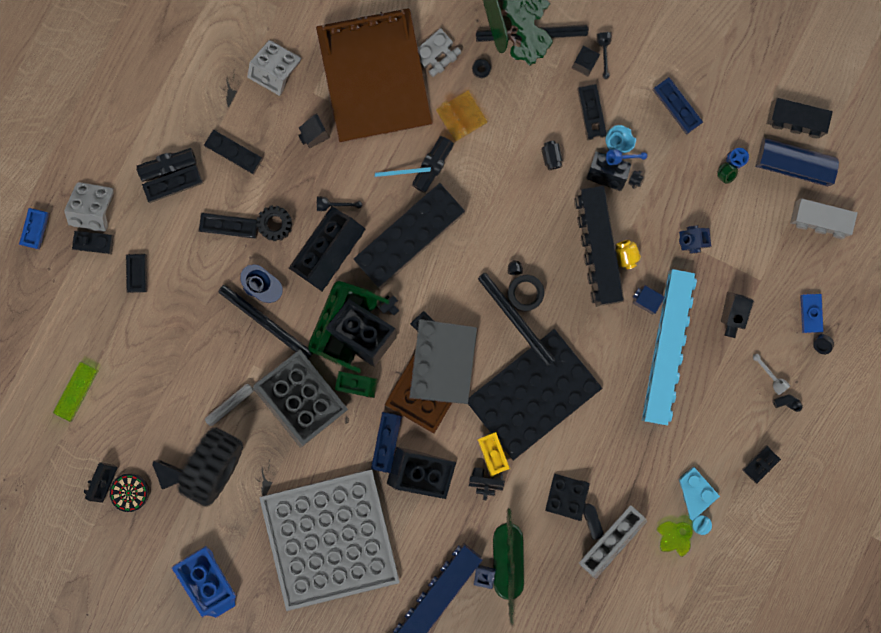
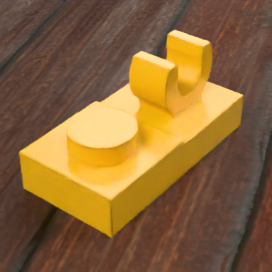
[477,432,510,476]

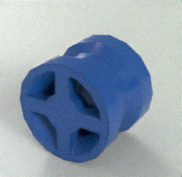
[726,148,749,169]

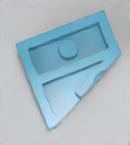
[679,467,720,521]

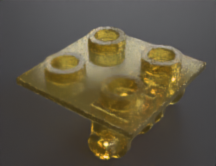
[436,90,488,142]

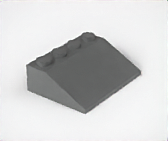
[410,320,477,404]
[253,350,348,448]

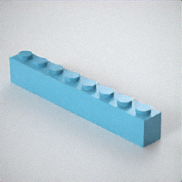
[642,269,697,426]

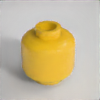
[615,240,641,269]

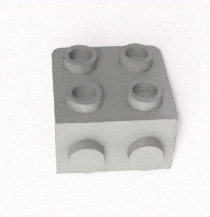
[64,182,114,232]

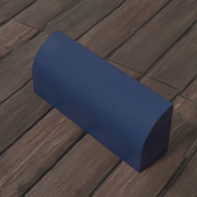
[755,138,839,187]

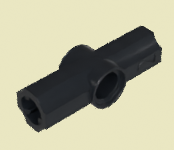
[412,136,454,194]
[136,148,197,182]

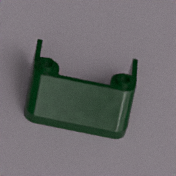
[308,281,390,373]

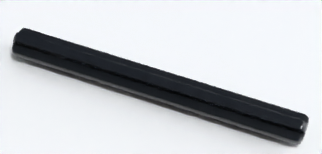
[476,25,588,42]
[478,273,555,366]
[218,285,313,360]

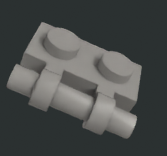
[418,28,462,77]

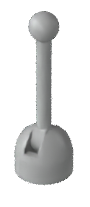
[753,354,790,395]

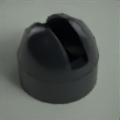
[508,260,523,275]

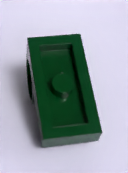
[335,371,378,398]

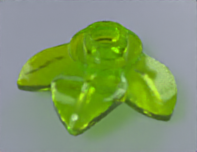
[656,521,693,557]

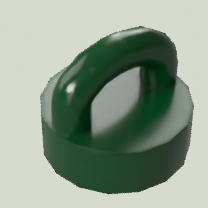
[717,162,738,184]

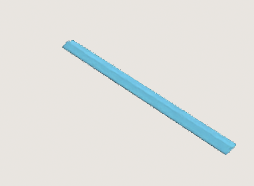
[375,167,431,177]

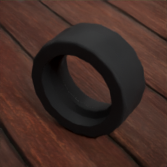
[507,274,545,311]

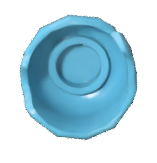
[605,125,636,154]

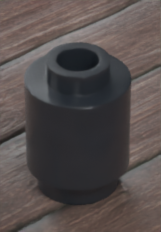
[541,141,564,170]

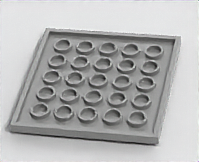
[259,469,400,611]

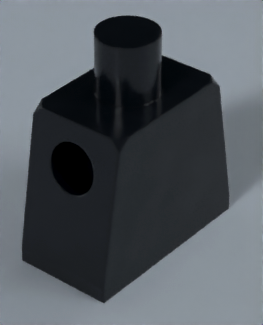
[721,292,754,338]

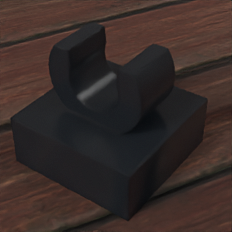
[377,292,399,316]

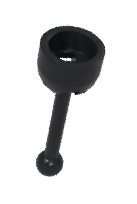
[596,32,612,79]
[317,196,363,212]

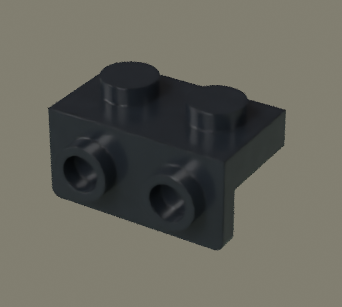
[586,151,631,191]

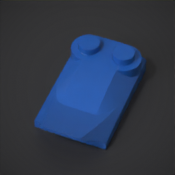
[172,546,236,618]

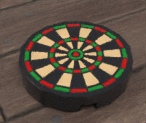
[109,473,149,512]

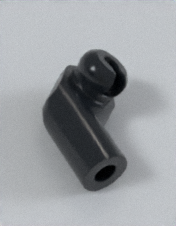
[772,394,803,412]

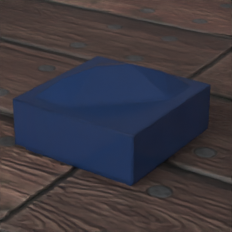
[474,565,496,589]

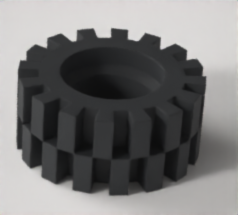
[257,205,293,241]

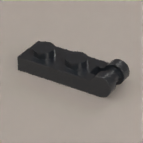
[577,84,607,140]

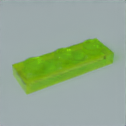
[53,362,99,422]

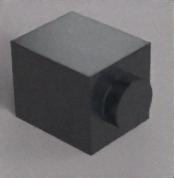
[572,45,600,77]

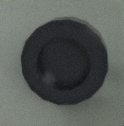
[813,334,834,355]

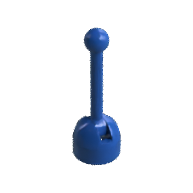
[606,149,647,165]

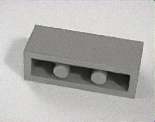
[790,198,857,239]

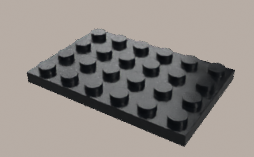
[468,329,603,461]

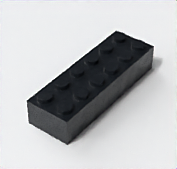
[353,183,465,289]
[574,186,624,307]

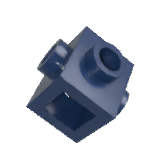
[679,226,712,254]

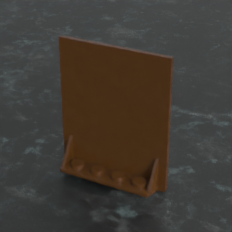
[316,8,432,142]

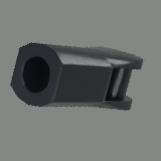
[583,503,604,540]

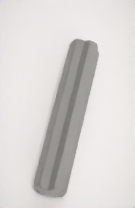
[205,384,254,426]

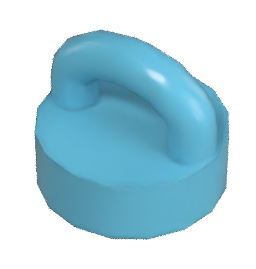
[691,515,712,535]

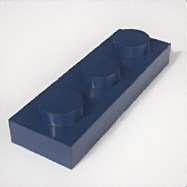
[653,77,703,135]
[371,412,402,473]

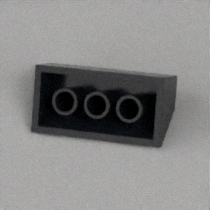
[289,206,366,292]

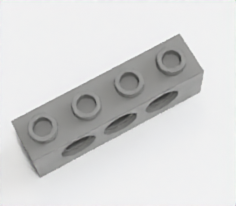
[579,505,647,579]

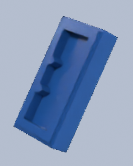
[19,208,49,250]
[800,294,824,333]

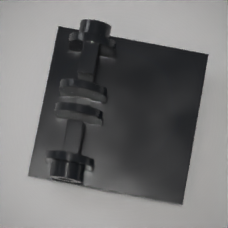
[545,473,590,521]

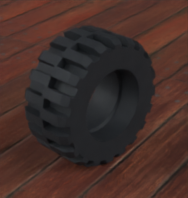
[177,428,243,507]

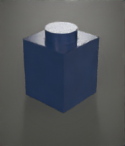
[632,285,665,314]

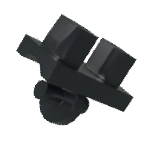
[742,445,781,484]
[468,467,505,501]

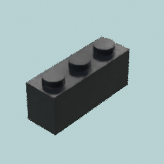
[766,98,833,138]

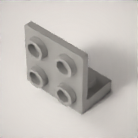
[247,40,301,96]

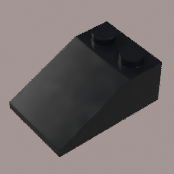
[326,299,397,367]
[386,447,456,499]

